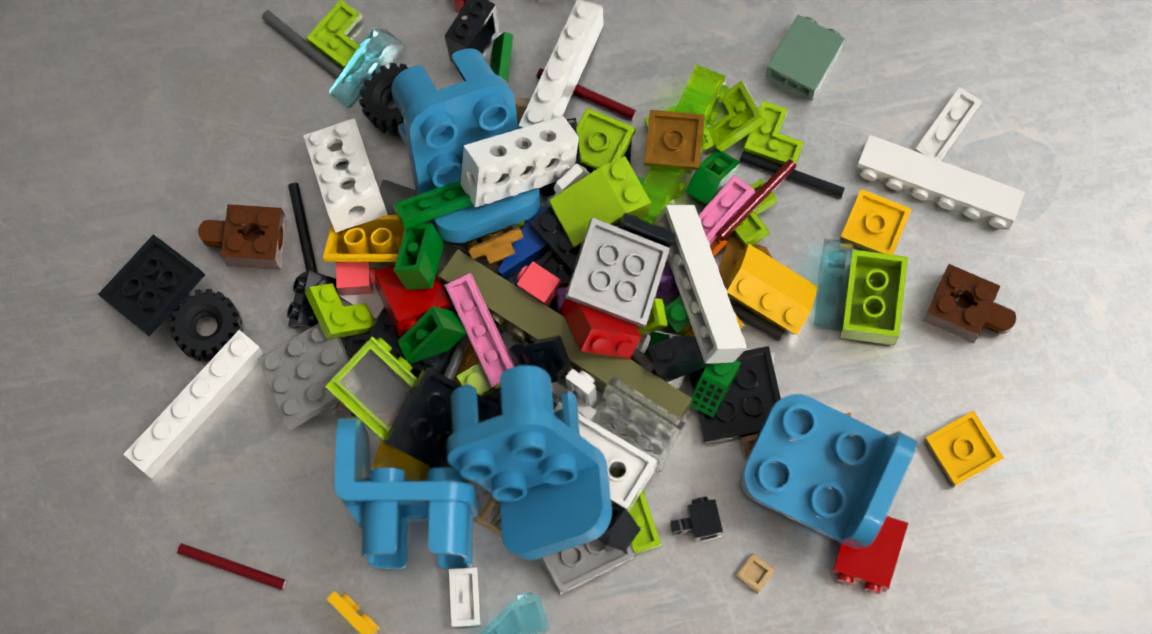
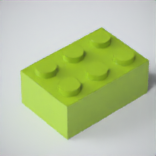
[840,250,908,346]

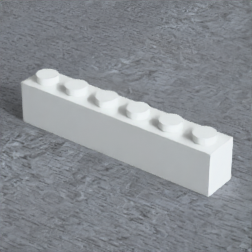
[518,0,604,129]
[856,135,1025,229]
[654,205,747,364]
[124,330,265,479]

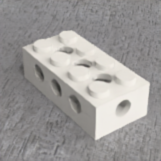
[460,116,579,207]
[303,118,388,233]
[554,402,657,512]

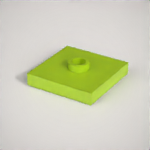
[576,107,636,170]

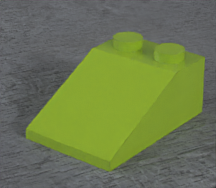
[549,156,651,249]

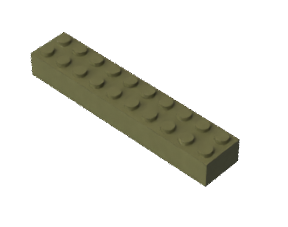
[439,249,692,439]

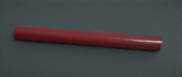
[536,68,637,120]
[716,159,797,241]
[177,543,287,591]

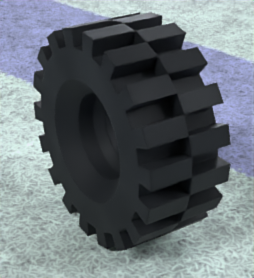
[359,63,408,135]
[169,289,243,362]

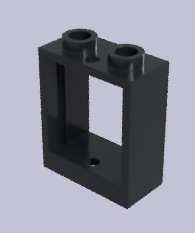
[445,0,500,63]

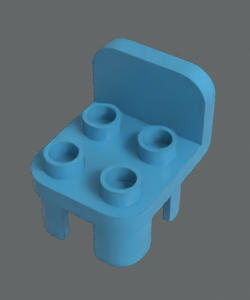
[391,48,541,243]
[447,365,612,560]
[740,394,917,549]
[334,418,479,569]

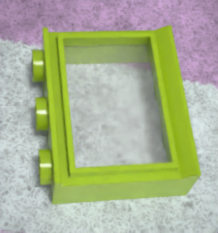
[325,337,417,446]

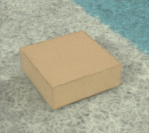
[735,553,775,594]

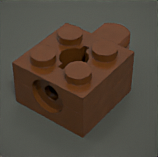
[198,204,287,270]
[923,264,1016,343]

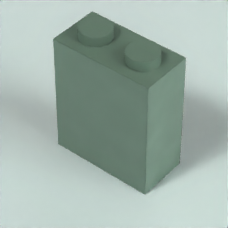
[765,15,845,101]

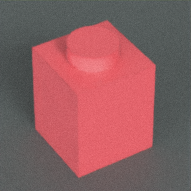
[517,261,563,306]
[336,262,377,296]

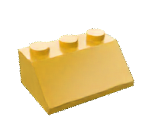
[323,215,405,262]
[724,244,818,335]

